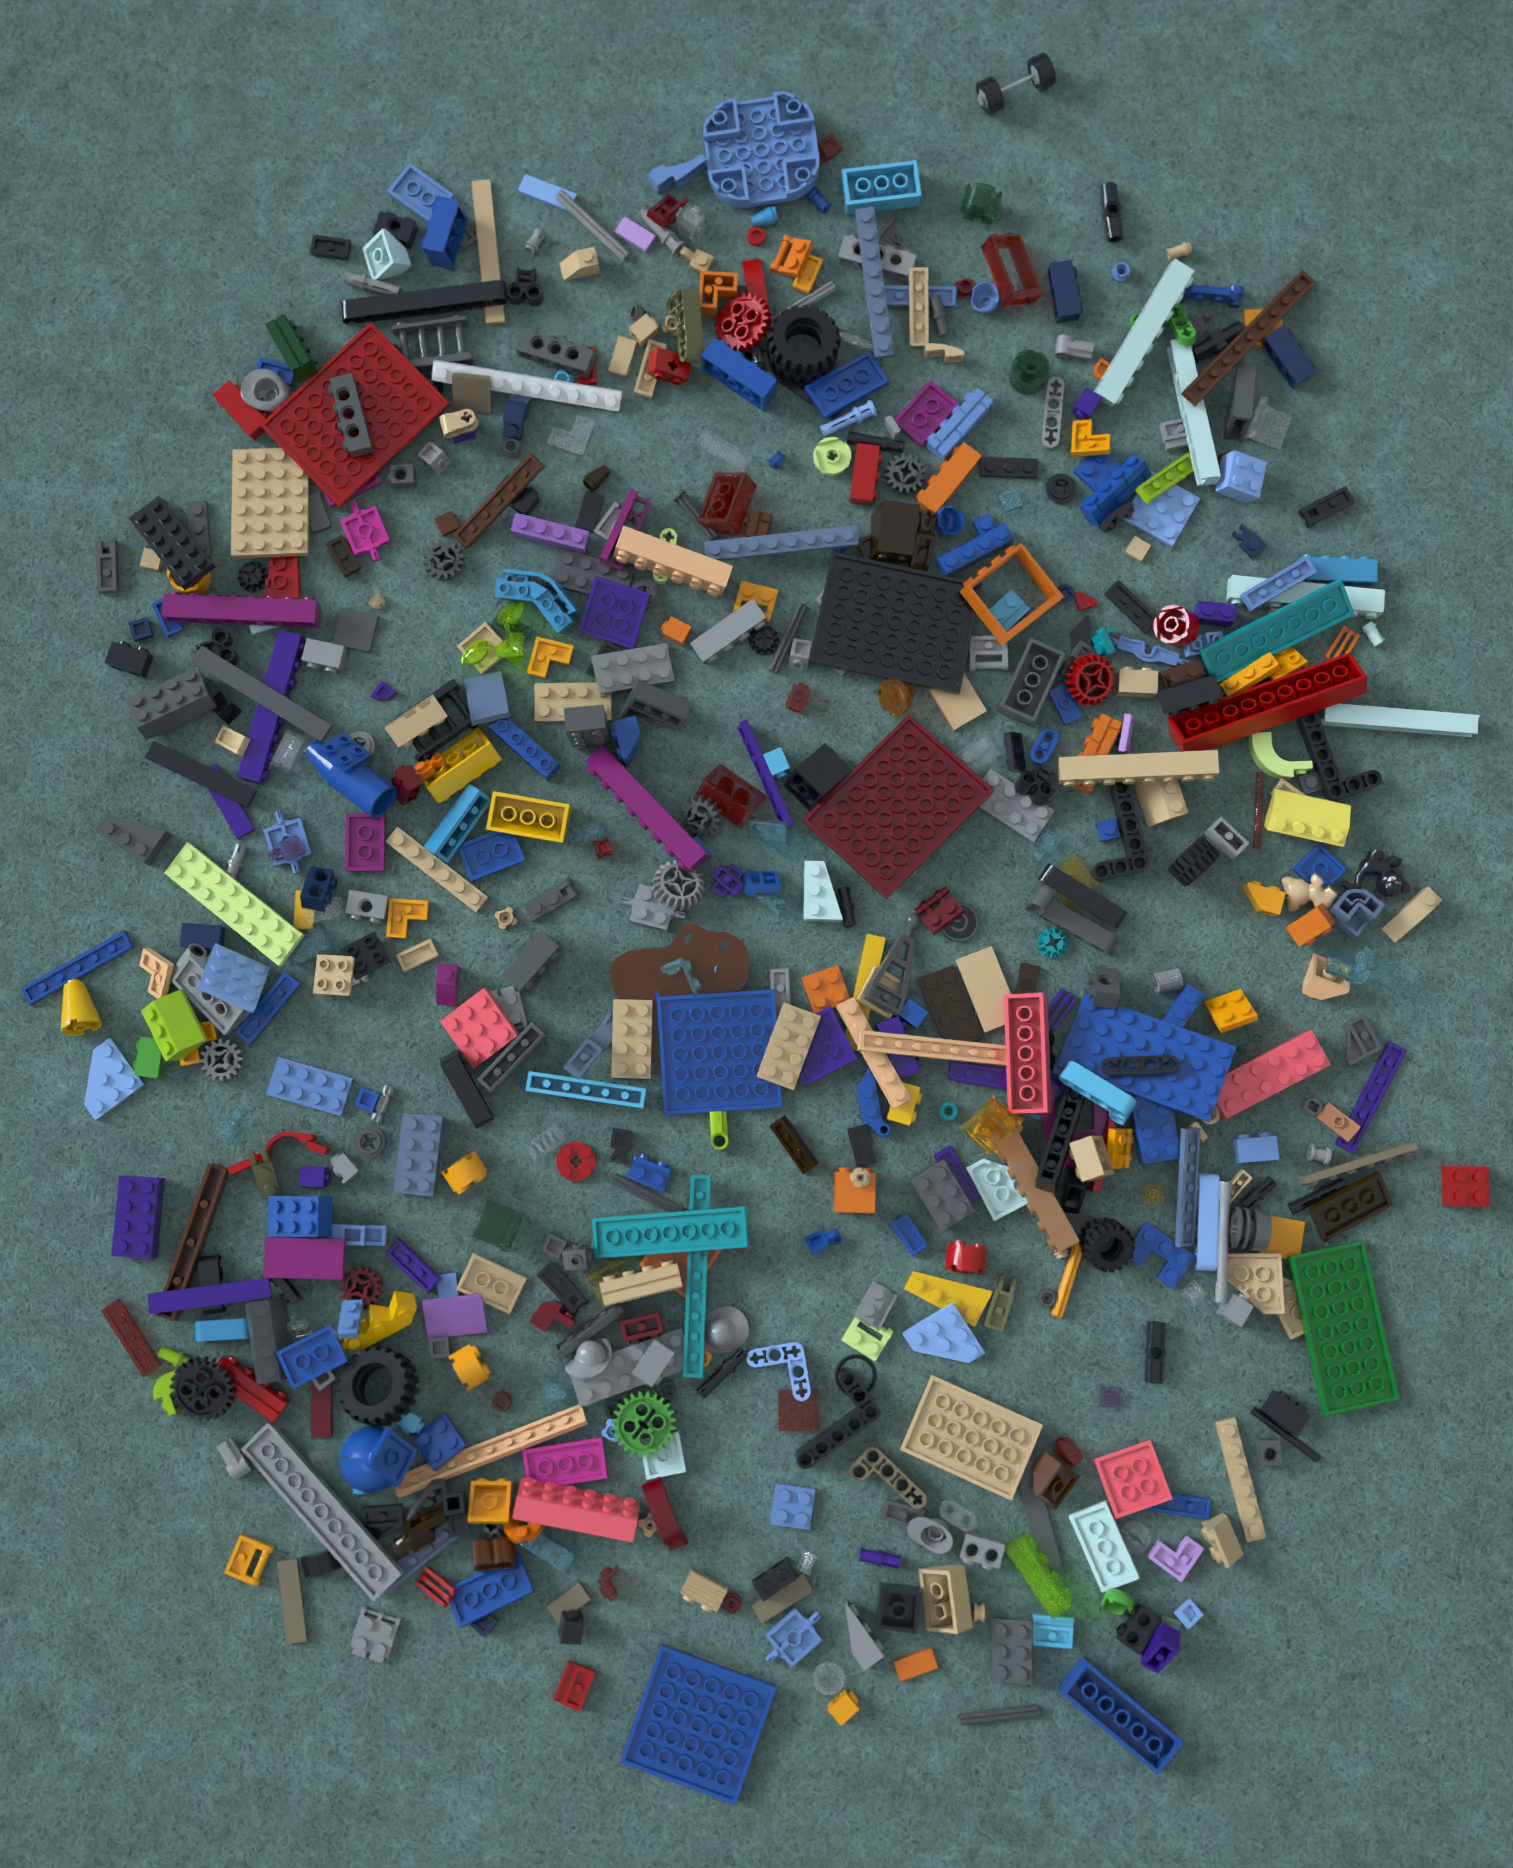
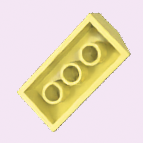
[1264,788,1351,847]

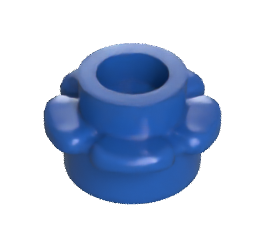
[768,451,785,468]

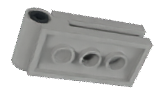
[171,943,251,1036]

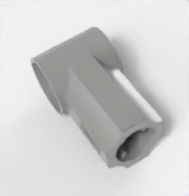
[1055,335,1094,361]
[216,1436,254,1481]

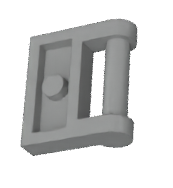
[969,636,1008,671]

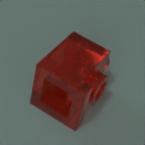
[785,683,811,715]

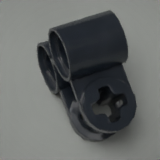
[506,268,544,306]
[195,628,238,665]
[1014,764,1055,806]

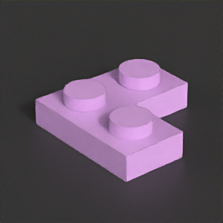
[1147,1535,1204,1582]

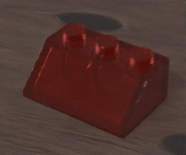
[696,473,757,535]
[695,763,767,829]

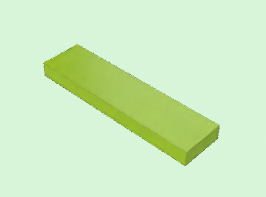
[1135,452,1194,504]

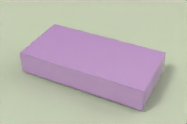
[614,216,656,253]
[1118,714,1135,754]

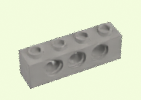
[838,235,917,282]

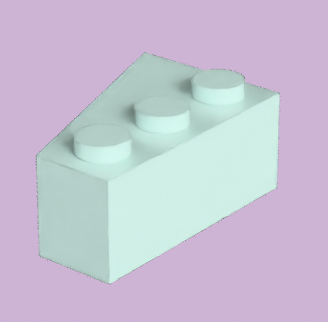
[803,861,843,922]

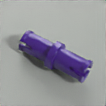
[859,1548,901,1569]

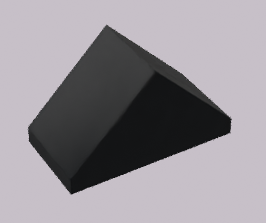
[301,1550,343,1577]

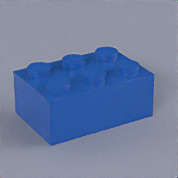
[421,196,468,270]
[268,1196,333,1237]

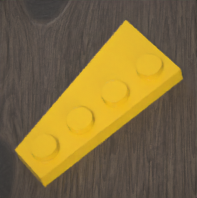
[904,1271,993,1327]

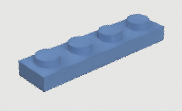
[884,285,956,307]
[1240,556,1317,612]

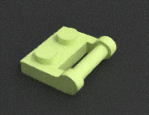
[841,1317,894,1361]

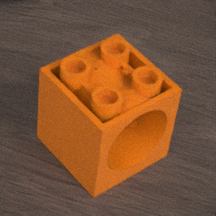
[833,1168,876,1213]

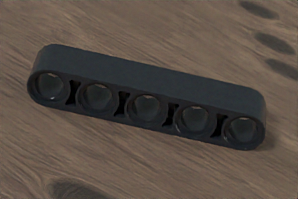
[1038,863,1127,929]

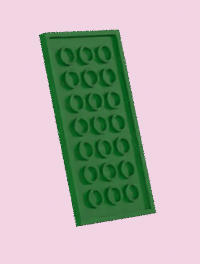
[1287,1240,1400,1416]

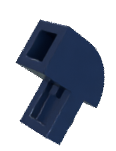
[502,394,531,441]

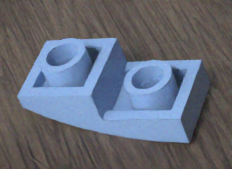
[1183,631,1223,658]

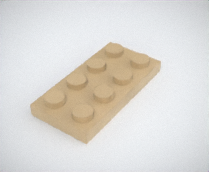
[534,683,612,722]
[611,999,653,1079]
[756,1002,821,1090]

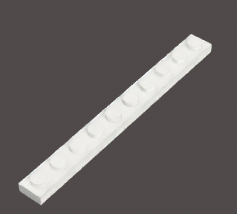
[432,360,622,411]

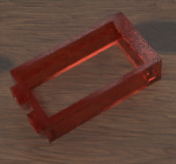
[981,233,1044,307]

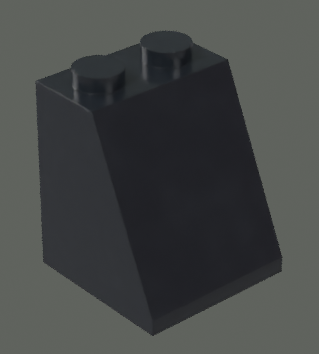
[784,743,852,812]

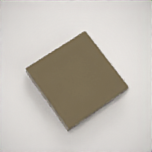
[452,372,492,414]

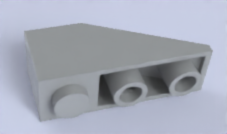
[845,1602,884,1671]

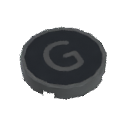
[941,903,979,942]

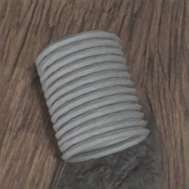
[1153,968,1183,994]

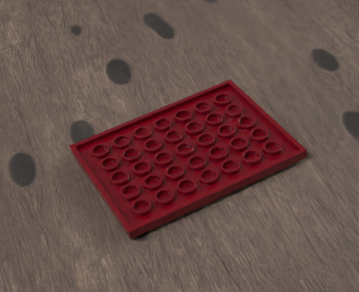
[802,714,994,900]

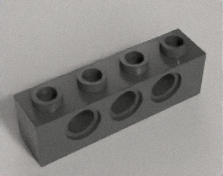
[516,329,597,379]
[328,373,374,457]

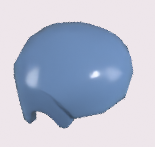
[971,282,1000,314]

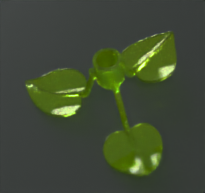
[461,601,525,666]

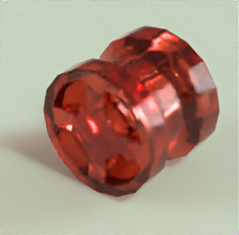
[593,837,613,860]

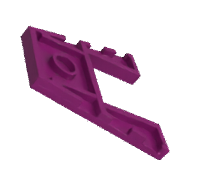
[1040,1089,1109,1169]

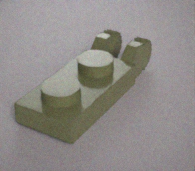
[249,1147,282,1200]
[983,1273,1017,1333]

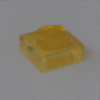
[1142,1184,1164,1205]

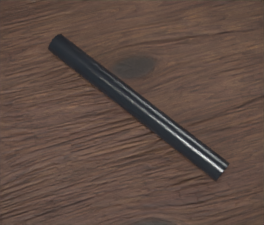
[1250,1407,1320,1462]

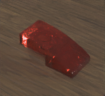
[817,133,843,165]

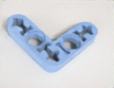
[747,1342,811,1401]

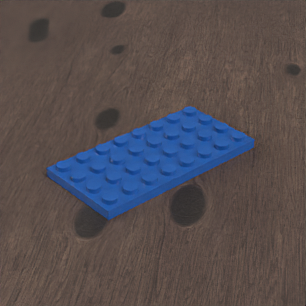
[1057,993,1237,1122]

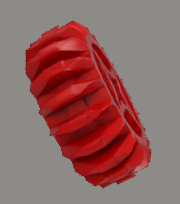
[1065,653,1117,706]

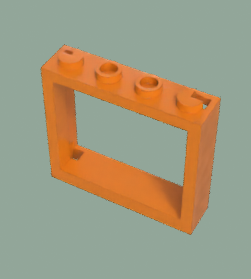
[959,542,1064,646]

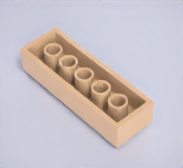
[613,526,733,597]

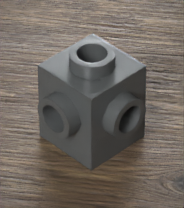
[562,1242,594,1273]

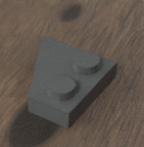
[1344,1014,1383,1066]

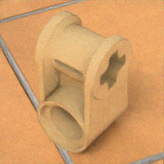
[439,409,478,438]

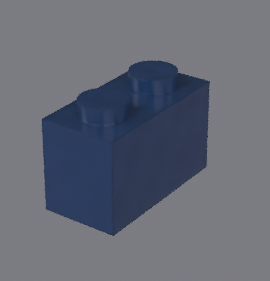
[180,923,225,953]

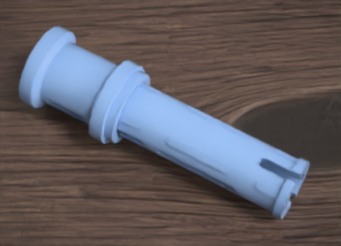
[819,400,877,437]

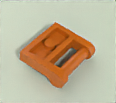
[769,235,814,278]

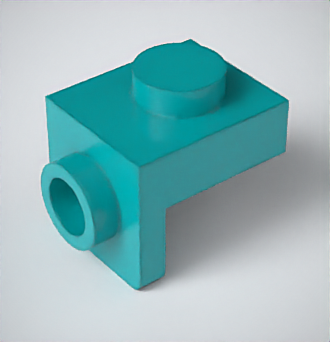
[1091,626,1116,657]

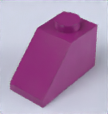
[436,964,461,1006]

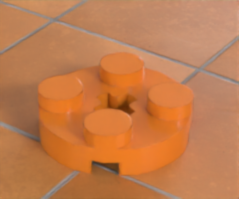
[503,1509,544,1544]

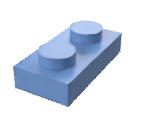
[337,1300,364,1338]

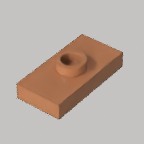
[1316,1102,1361,1143]

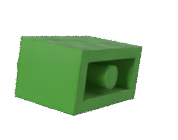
[133,1036,165,1079]

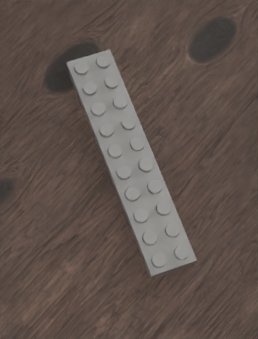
[241,1421,404,1602]

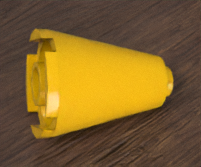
[60,979,102,1036]

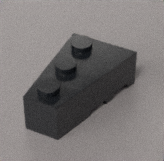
[1158,673,1222,716]

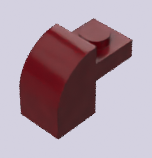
[529,1300,577,1332]

